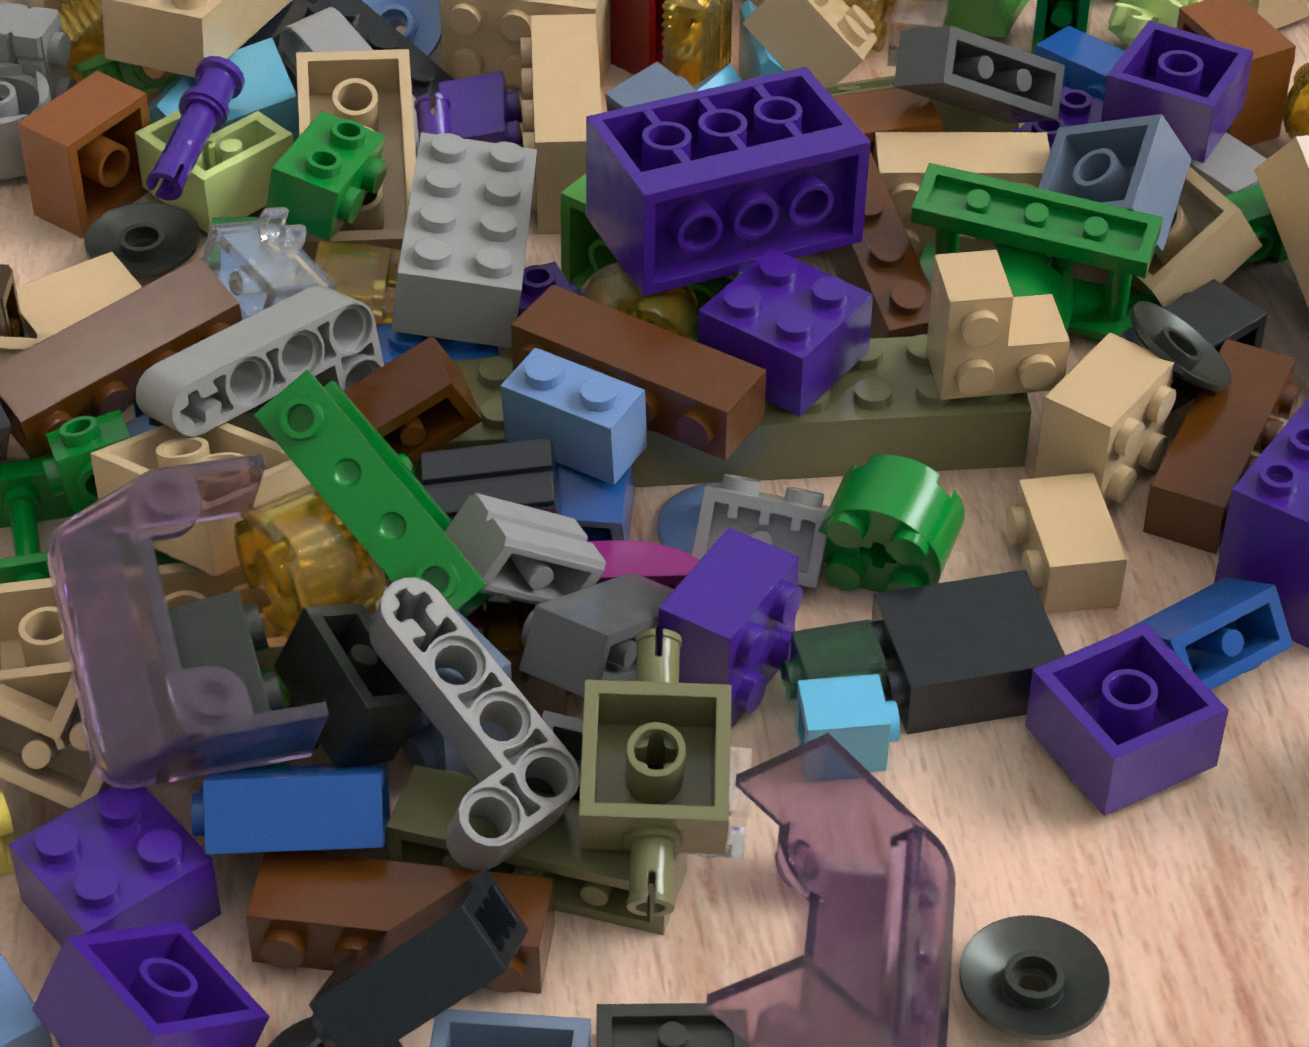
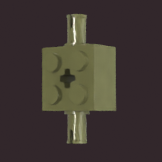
[579,629,731,916]

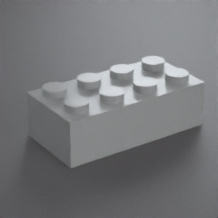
[391,132,537,348]

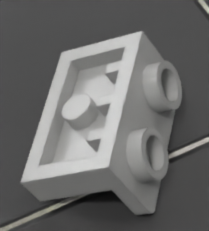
[692,474,829,589]

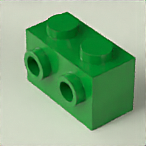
[265,111,388,241]

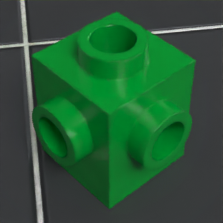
[41,409,131,516]

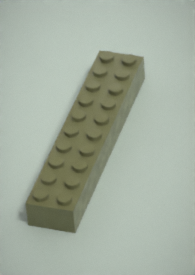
[413,334,1032,487]

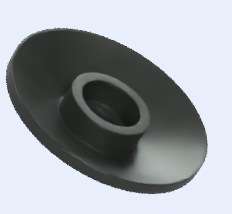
[84,202,200,277]
[1129,301,1232,391]
[959,915,1110,1041]

